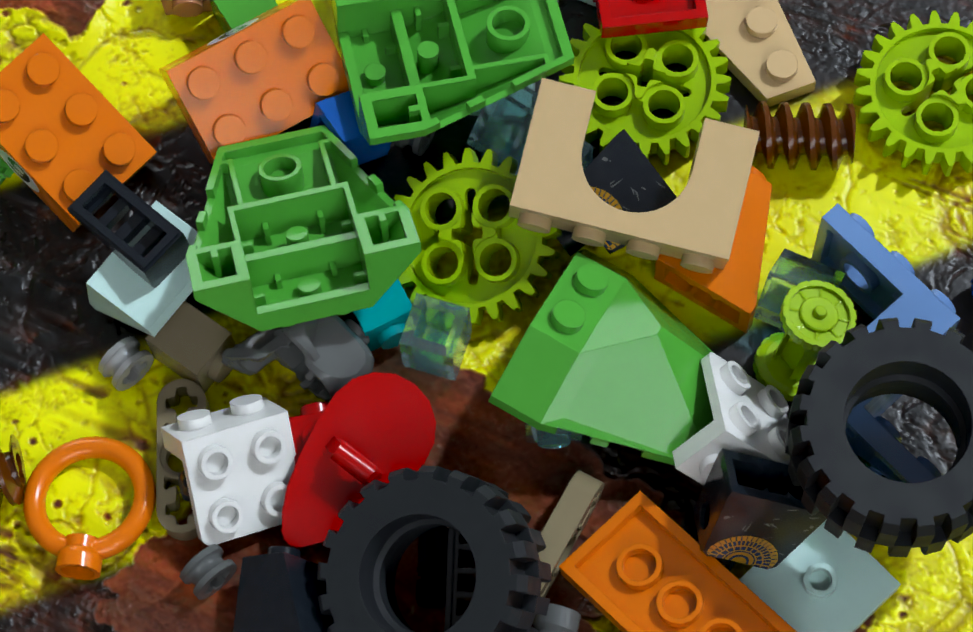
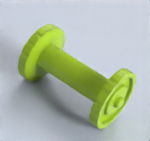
[753,280,857,401]

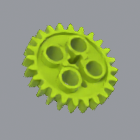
[853,10,973,177]
[559,23,731,165]
[394,148,562,326]

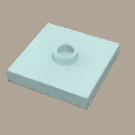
[739,519,901,632]

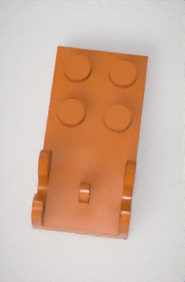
[559,491,797,632]

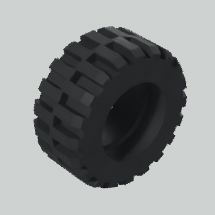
[785,317,973,557]
[317,465,552,632]

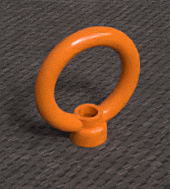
[23,436,156,580]

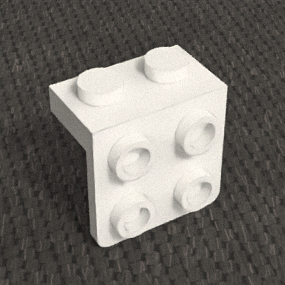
[672,352,790,485]
[160,394,296,546]

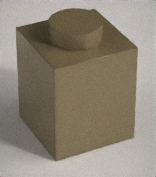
[145,301,236,393]

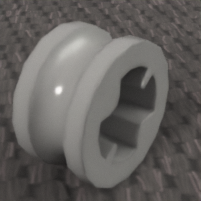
[98,336,154,391]

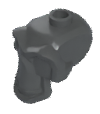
[222,315,374,402]

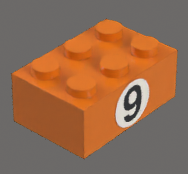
[159,0,349,164]
[0,33,157,232]

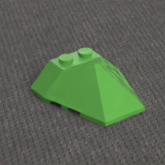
[331,0,575,146]
[186,125,422,331]
[488,249,714,466]

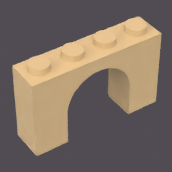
[509,78,760,274]

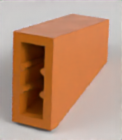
[654,166,772,334]

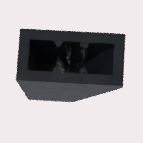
[233,546,335,632]

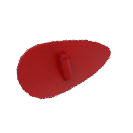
[282,372,436,548]

